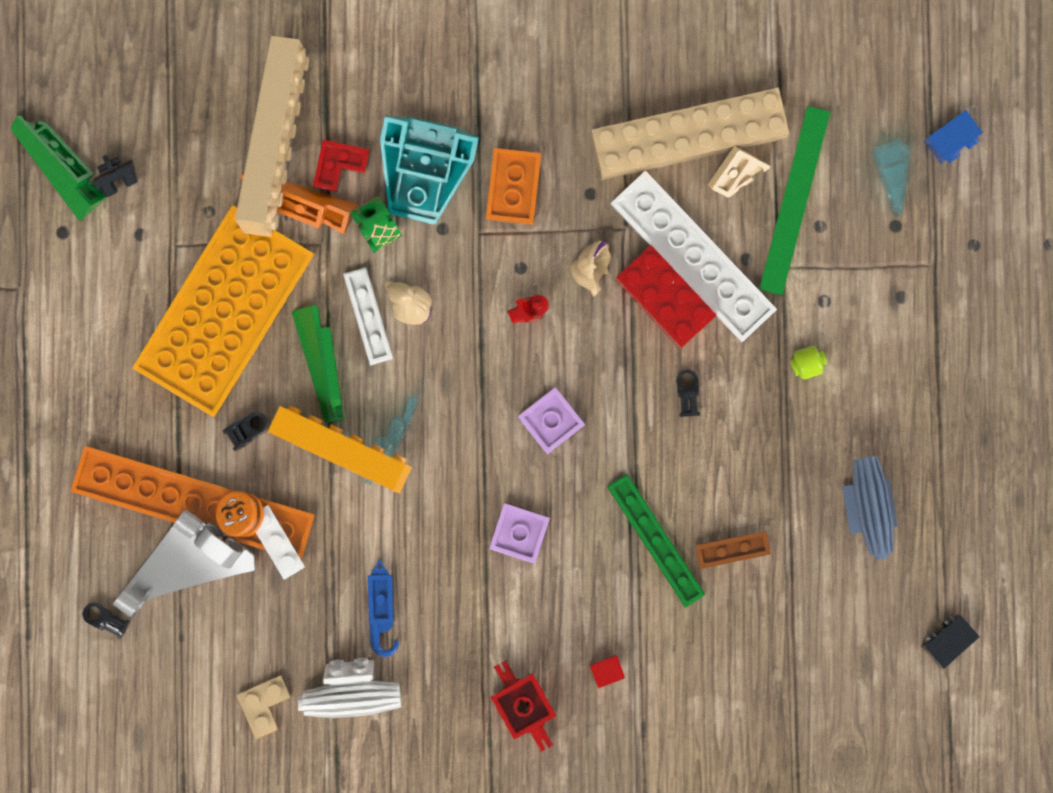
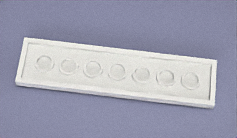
[610,171,777,343]

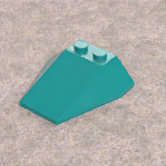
[380,116,479,224]

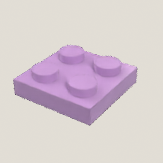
[518,387,585,455]
[489,503,550,564]

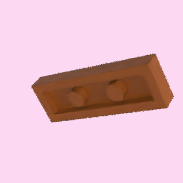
[695,531,771,569]

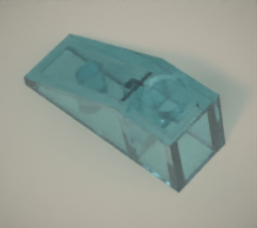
[871,138,911,218]

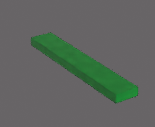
[607,474,705,608]

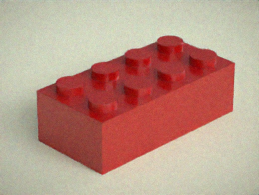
[615,245,717,350]

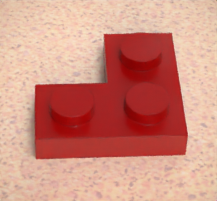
[313,140,370,192]

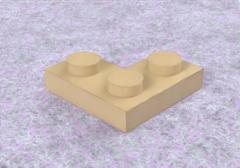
[237,675,291,739]

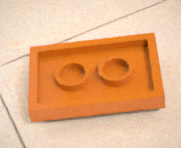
[486,148,541,225]

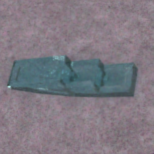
[365,395,420,485]

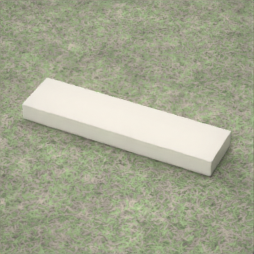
[343,267,393,366]

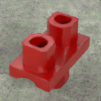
[507,295,549,324]

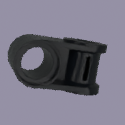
[222,412,270,452]

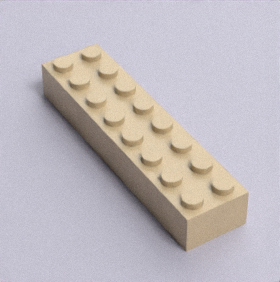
[235,36,309,237]
[591,87,790,180]

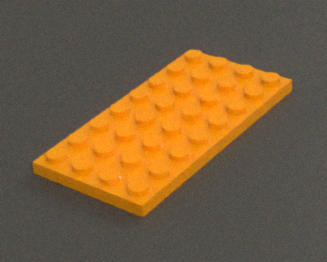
[132,205,315,418]

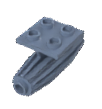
[842,456,898,560]

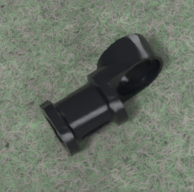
[676,370,701,417]
[82,603,131,640]

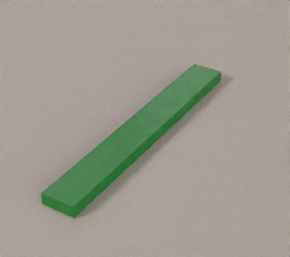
[759,106,830,296]

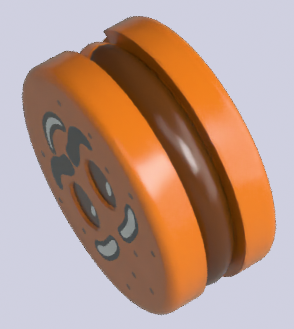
[216,491,264,537]

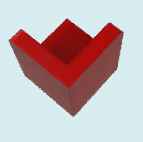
[589,655,625,689]

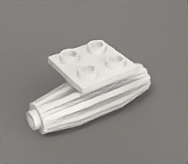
[298,658,401,718]

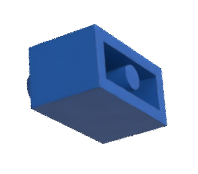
[924,110,983,164]

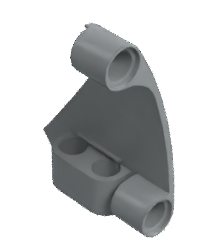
[113,509,255,618]

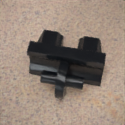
[93,154,138,197]

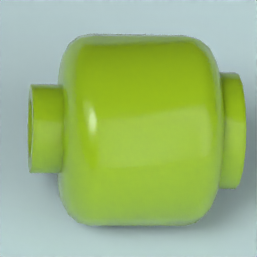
[790,346,827,380]

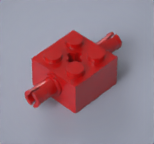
[490,660,556,752]

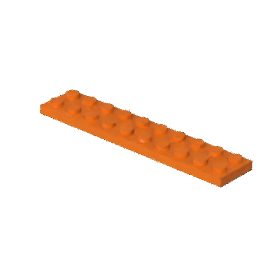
[70,446,315,560]

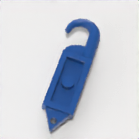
[368,560,399,657]

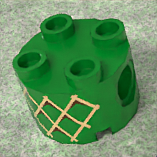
[350,195,402,253]

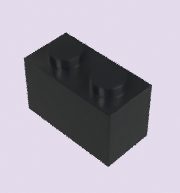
[921,614,980,669]

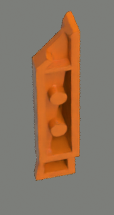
[240,172,358,234]

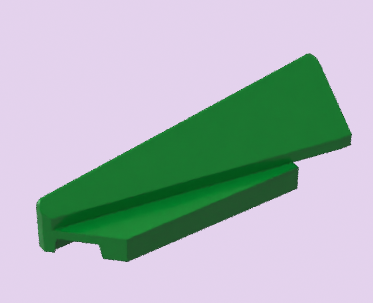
[10,115,106,221]
[292,305,344,423]

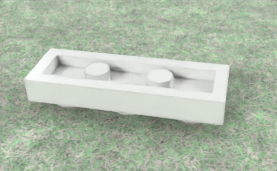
[256,505,305,580]

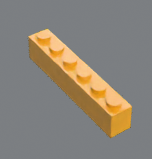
[268,405,412,493]

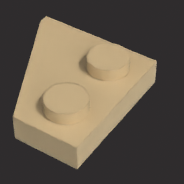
[708,146,770,198]

